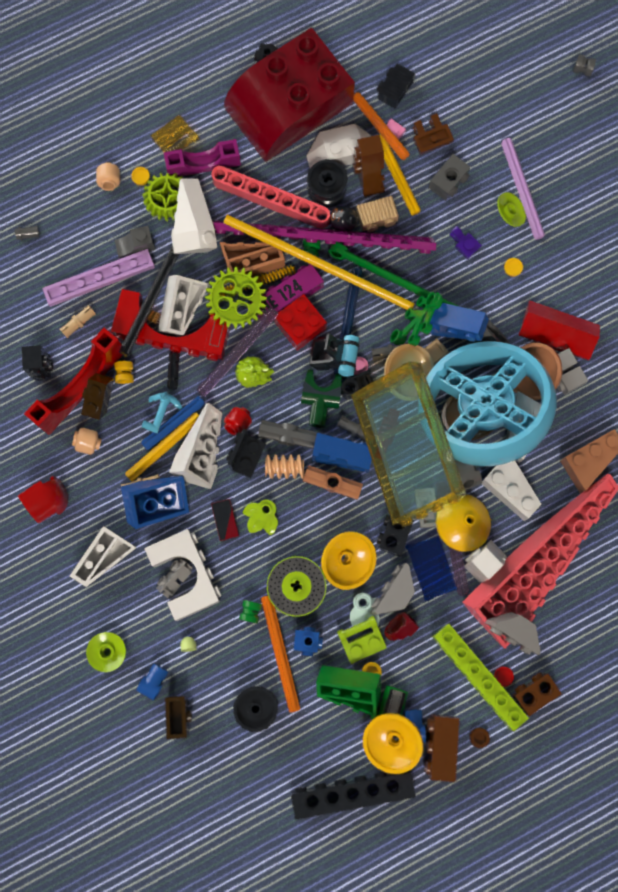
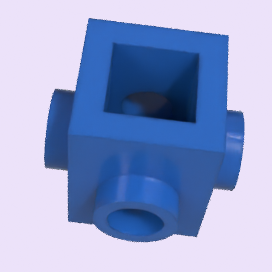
[294,627,323,656]

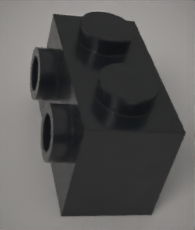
[22,345,53,381]

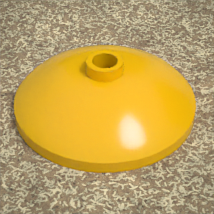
[436,494,491,552]
[321,531,377,590]
[363,713,423,774]

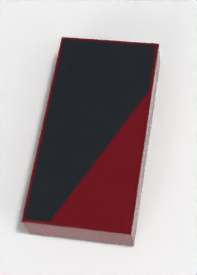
[211,499,239,542]

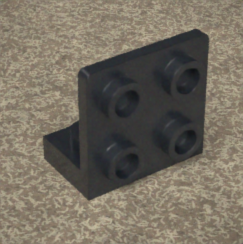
[226,429,266,479]

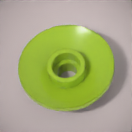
[497,192,526,227]
[86,632,126,672]

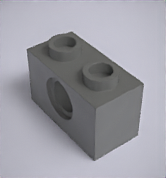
[429,154,470,201]

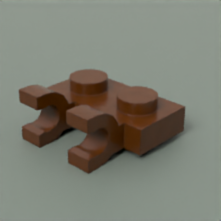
[412,114,454,155]

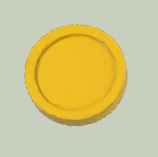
[131,167,150,185]
[504,258,523,277]

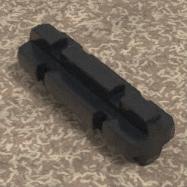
[167,353,179,390]

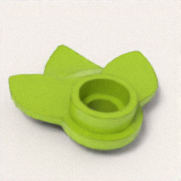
[243,499,278,535]

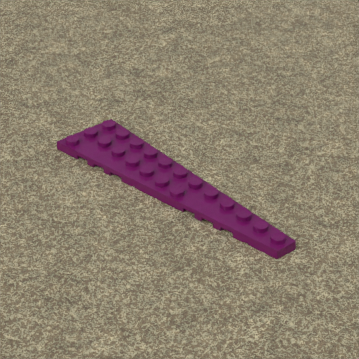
[212,220,436,254]

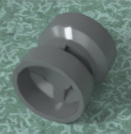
[573,54,596,77]

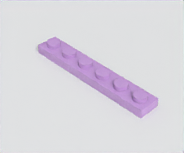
[42,249,155,307]

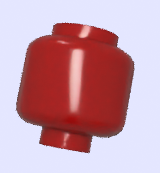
[224,407,252,436]

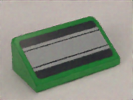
[378,685,408,716]

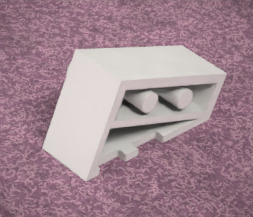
[482,461,541,521]
[464,540,507,583]

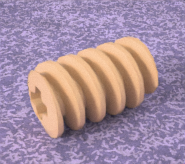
[265,454,304,479]

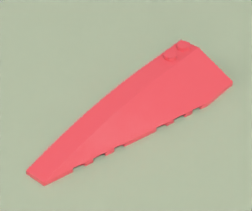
[462,474,618,648]

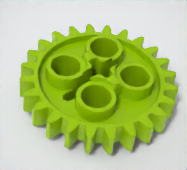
[205,267,267,330]

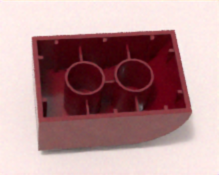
[224,27,355,163]

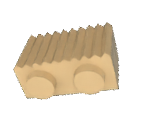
[356,196,399,232]

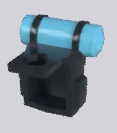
[309,334,360,377]

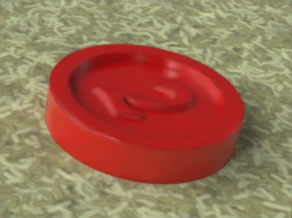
[494,667,514,687]

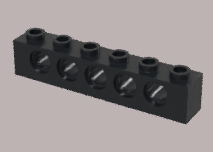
[291,770,416,820]

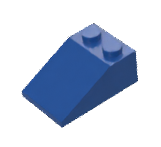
[121,476,189,529]

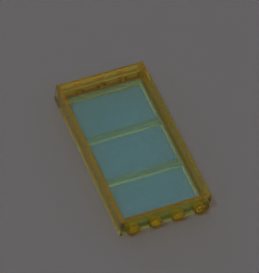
[351,361,467,527]

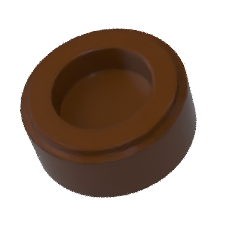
[469,727,490,748]

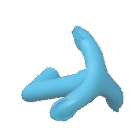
[141,392,183,434]

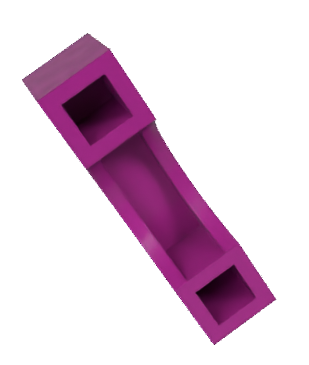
[164,139,241,177]

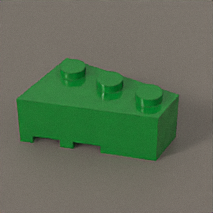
[316,665,381,719]

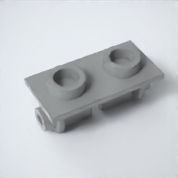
[156,558,193,598]

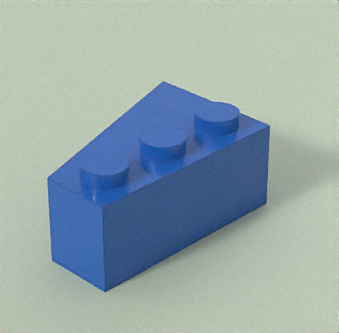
[424,303,489,341]
[312,433,374,473]

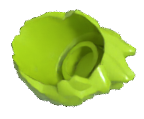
[235,356,274,388]

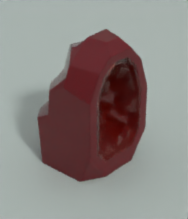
[384,611,420,641]

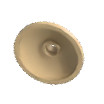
[384,344,434,401]

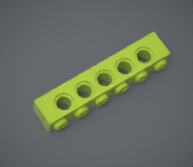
[432,624,529,731]

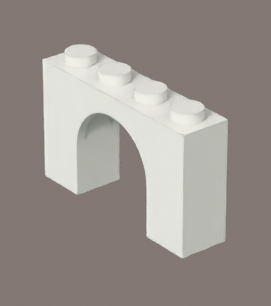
[144,529,221,621]

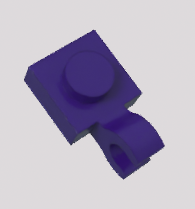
[449,226,482,260]

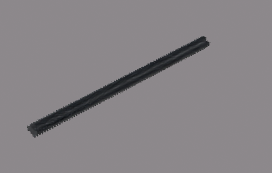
[119,199,207,357]

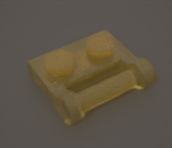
[151,115,199,153]

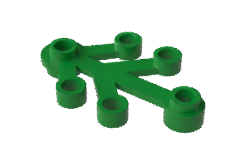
[390,292,443,346]

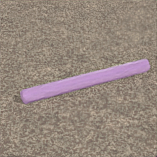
[501,138,545,240]

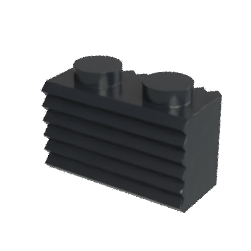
[377,63,416,109]

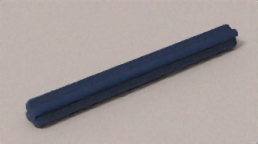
[334,268,362,376]

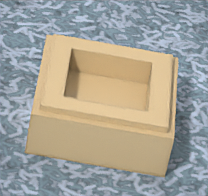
[424,338,449,365]

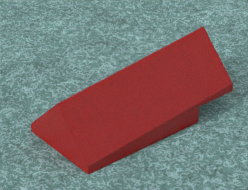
[518,300,600,360]

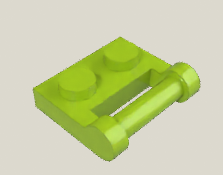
[337,616,387,664]

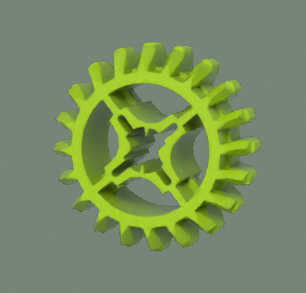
[142,172,184,222]

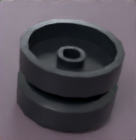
[307,159,348,208]
[233,686,278,732]

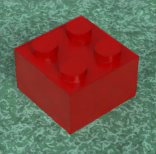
[274,294,327,351]

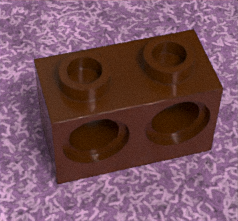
[512,672,562,716]

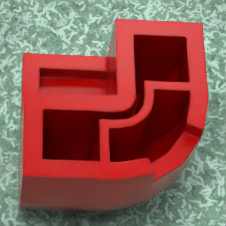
[18,476,68,524]

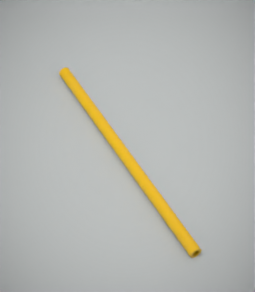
[223,214,415,310]

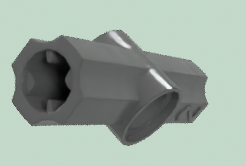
[258,420,318,449]

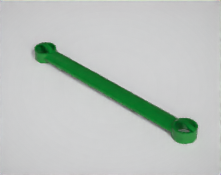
[328,242,473,310]

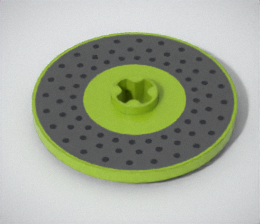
[267,556,326,617]

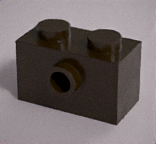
[81,373,114,420]
[165,696,192,739]

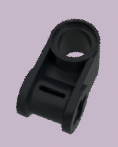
[341,370,378,400]

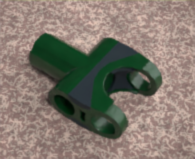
[301,369,341,428]

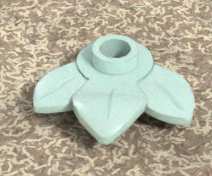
[350,593,380,629]

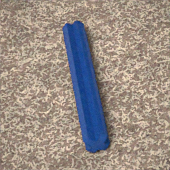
[141,396,205,450]

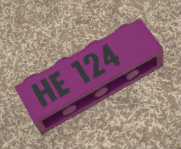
[250,264,324,328]

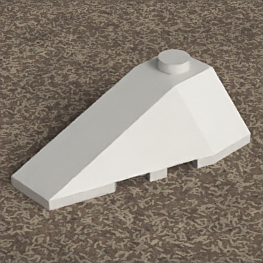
[171,179,217,254]
[169,403,222,489]

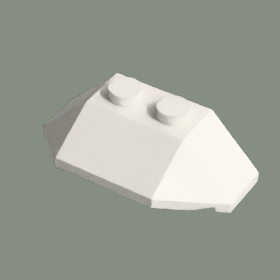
[307,124,371,169]

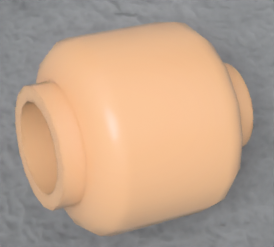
[96,162,120,191]
[72,428,101,455]

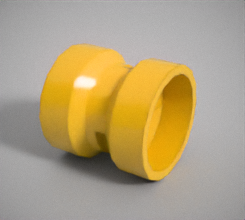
[114,361,134,384]

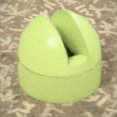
[180,637,197,652]

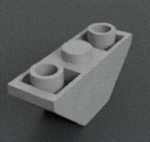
[370,563,415,616]
[485,612,541,655]

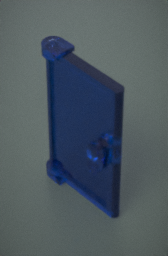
[405,536,458,602]

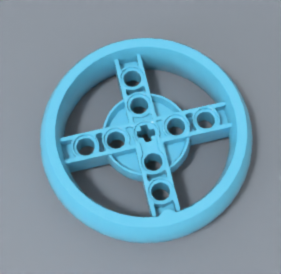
[419,341,557,466]

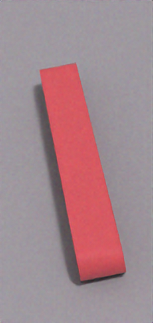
[211,166,330,229]

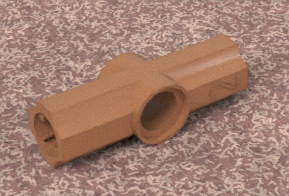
[303,465,363,500]

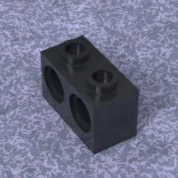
[376,511,414,557]

